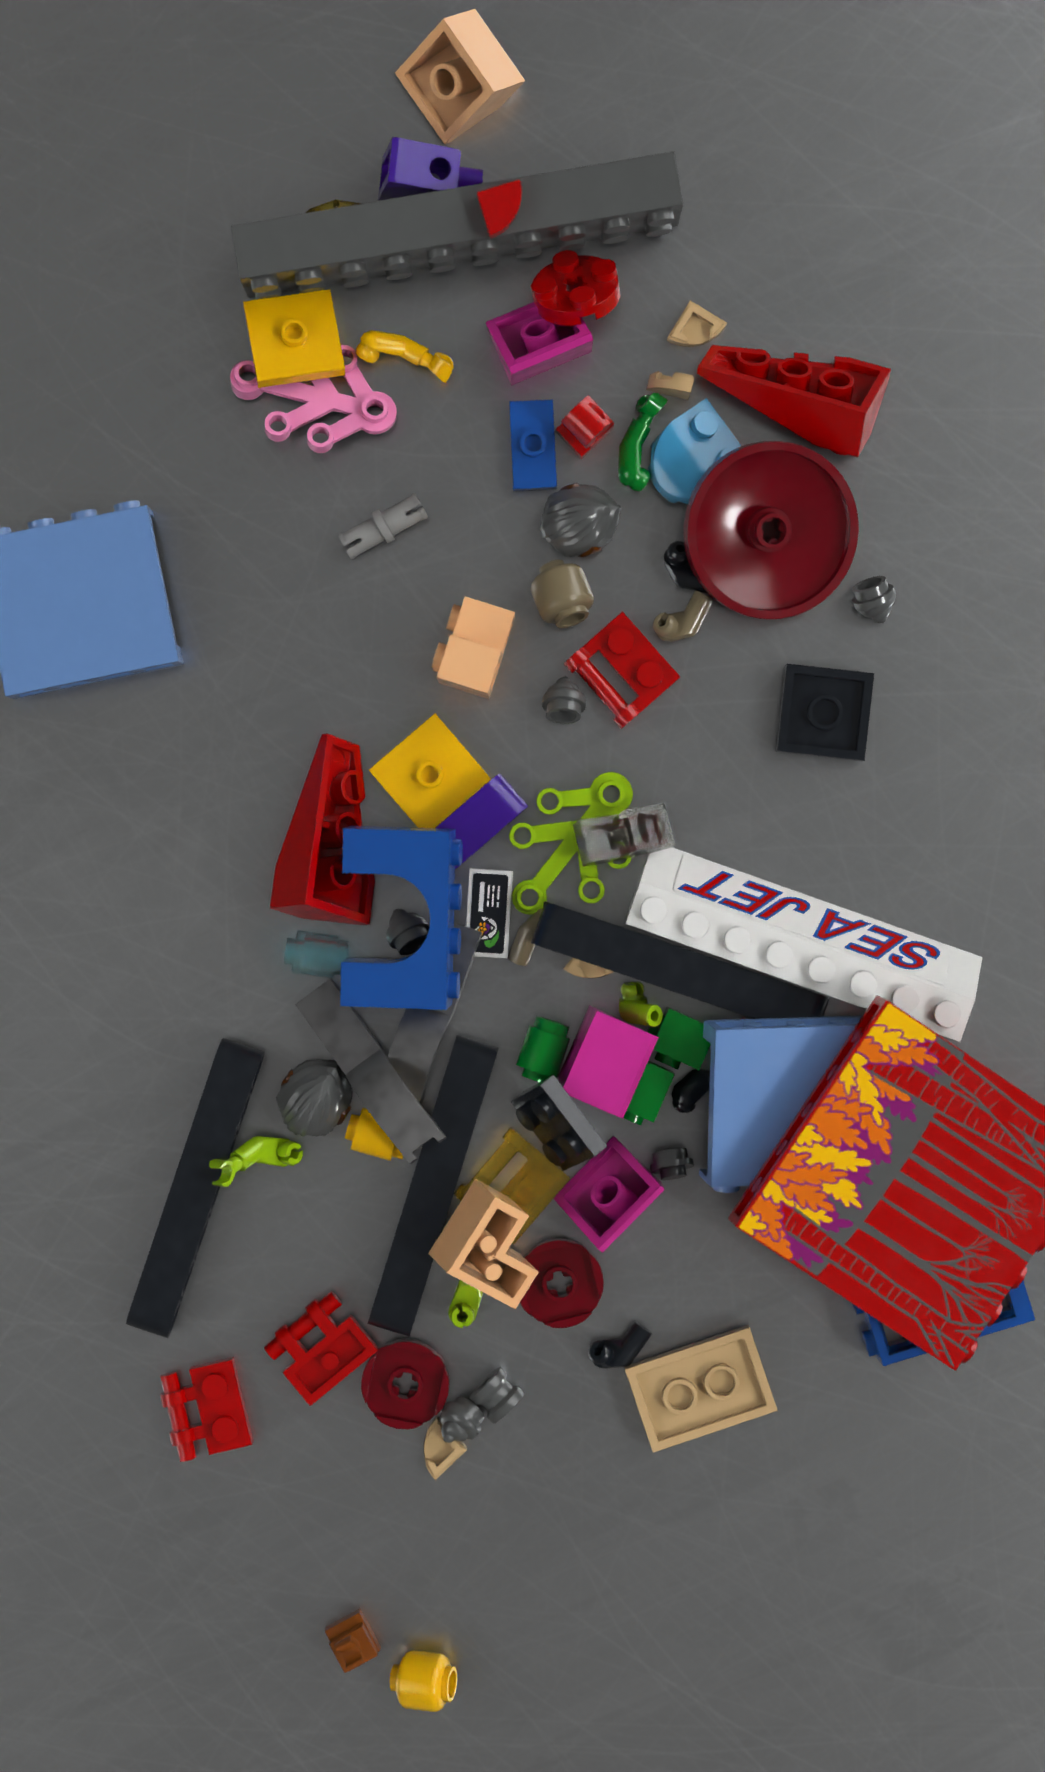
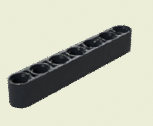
[531,901,830,1019]
[368,1035,499,1337]
[126,1038,265,1338]

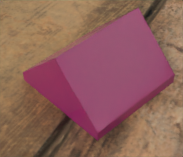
[485,302,593,386]
[557,1005,659,1118]
[553,1136,665,1253]

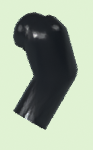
[664,541,707,593]
[671,1069,710,1113]
[588,1321,652,1369]

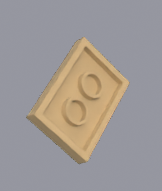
[624,1325,778,1453]

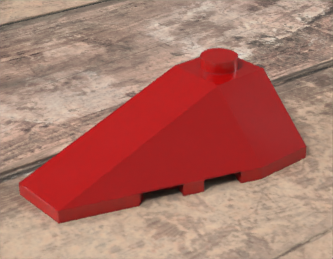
[697,345,891,457]
[270,733,375,926]

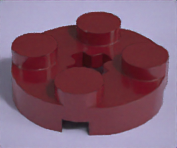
[520,1238,604,1328]
[361,1339,449,1430]

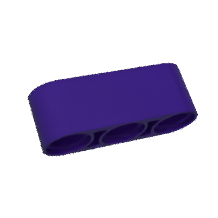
[436,773,528,870]

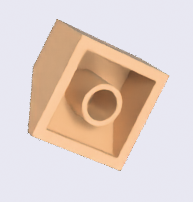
[395,9,525,145]

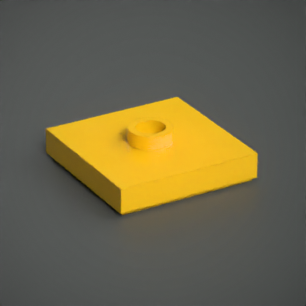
[243,289,345,388]
[369,713,491,828]

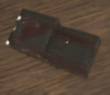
[573,803,675,867]

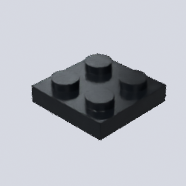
[776,664,874,761]
[511,1075,607,1171]

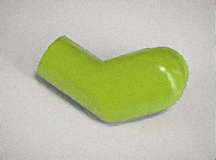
[619,981,663,1027]

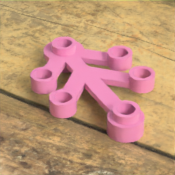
[230,345,397,453]

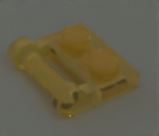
[454,1127,570,1245]

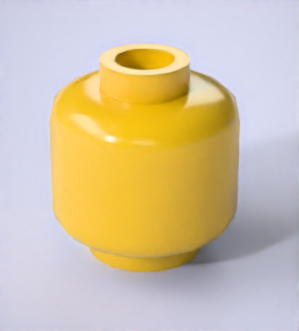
[389,1650,457,1712]

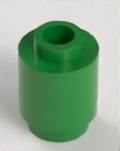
[516,1016,570,1082]

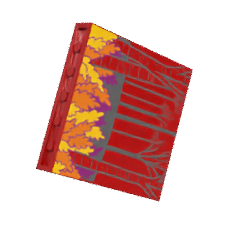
[728,995,1045,1371]

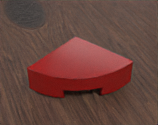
[477,179,522,239]

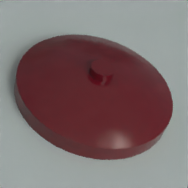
[683,441,859,619]

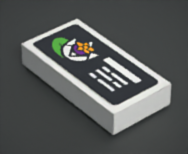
[466,868,513,959]

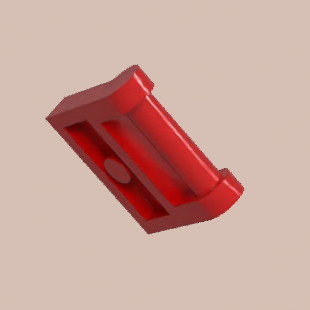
[564,611,680,729]

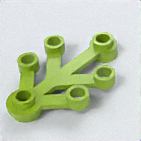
[509,772,633,915]

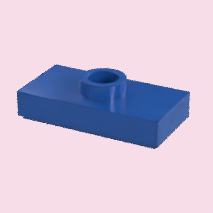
[509,399,557,491]

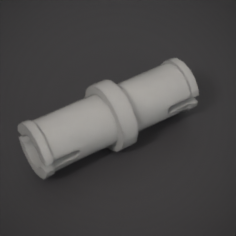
[338,493,429,560]

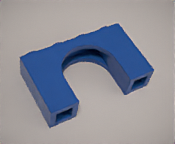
[340,826,463,1010]

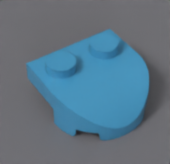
[648,398,741,504]

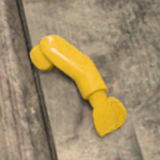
[355,330,454,383]

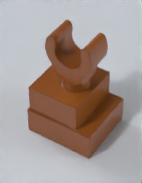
[325,1608,381,1673]

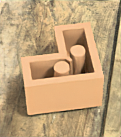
[431,596,515,699]
[428,1179,539,1309]

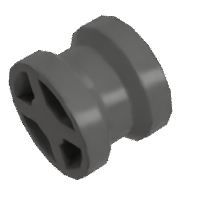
[469,1367,525,1424]

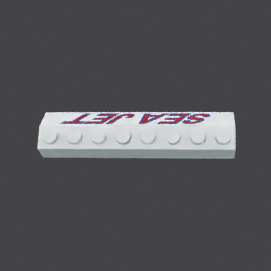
[624,845,983,1042]

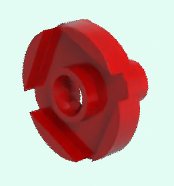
[531,250,621,326]

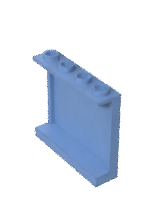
[0,500,184,699]
[699,1015,863,1193]

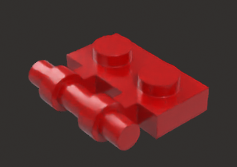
[264,1291,379,1406]
[160,1357,254,1462]

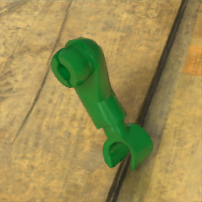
[618,393,668,492]

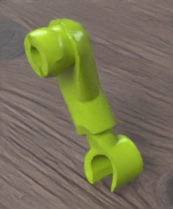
[209,1136,303,1187]
[448,1280,483,1328]

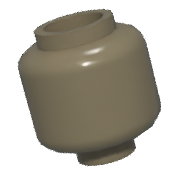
[530,559,594,628]

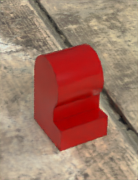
[555,395,614,459]

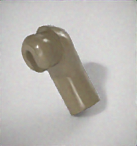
[653,591,714,642]
[508,909,542,966]

